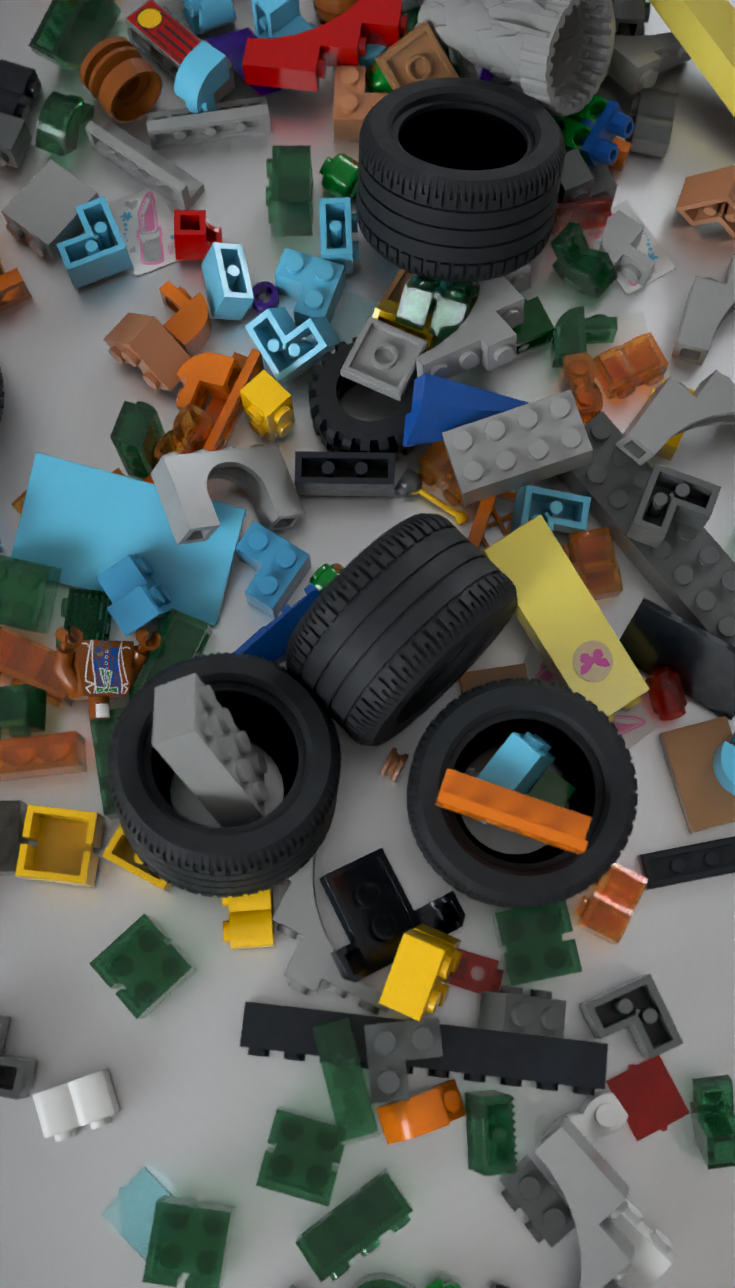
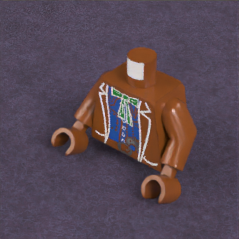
[53,625,162,720]

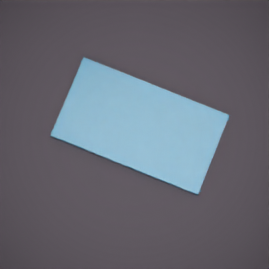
[8,452,246,626]

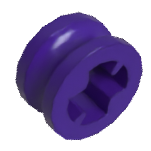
[252,281,279,314]

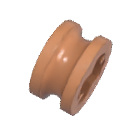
[380,747,409,782]

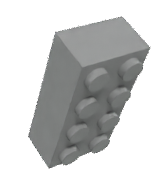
[442,389,593,506]
[152,673,268,828]

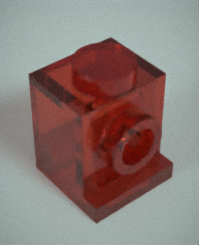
[447,948,504,994]

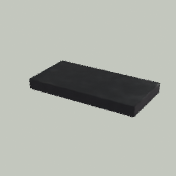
[619,598,735,720]

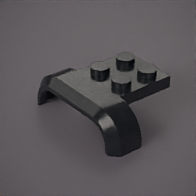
[319,848,466,983]

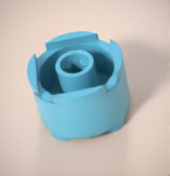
[181,0,236,35]

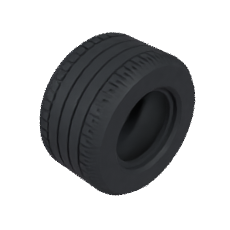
[356,77,566,282]
[285,513,518,746]
[108,652,341,898]
[407,678,638,908]

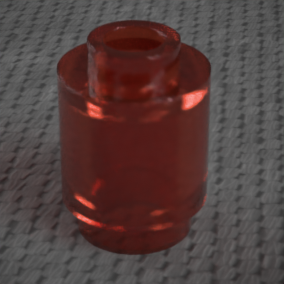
[645,667,687,721]

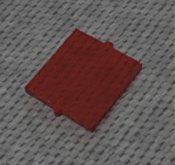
[552,196,613,235]
[606,1055,690,1141]

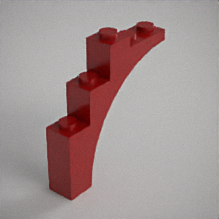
[242,0,408,92]

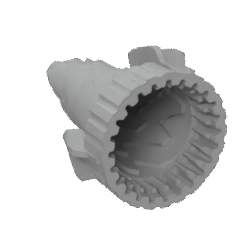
[415,0,616,118]

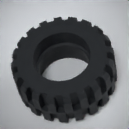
[308,337,417,461]

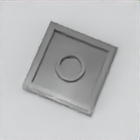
[340,316,428,401]

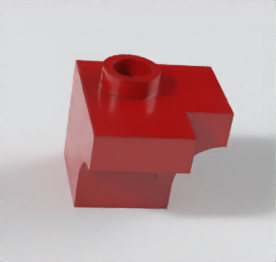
[174,210,222,260]

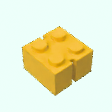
[15,805,105,887]
[379,923,462,1021]

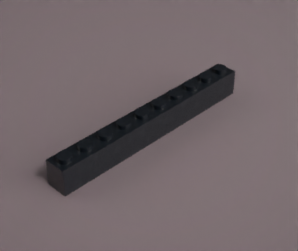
[240,1002,608,1095]

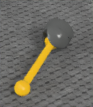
[395,467,468,524]

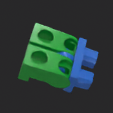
[554,94,635,169]

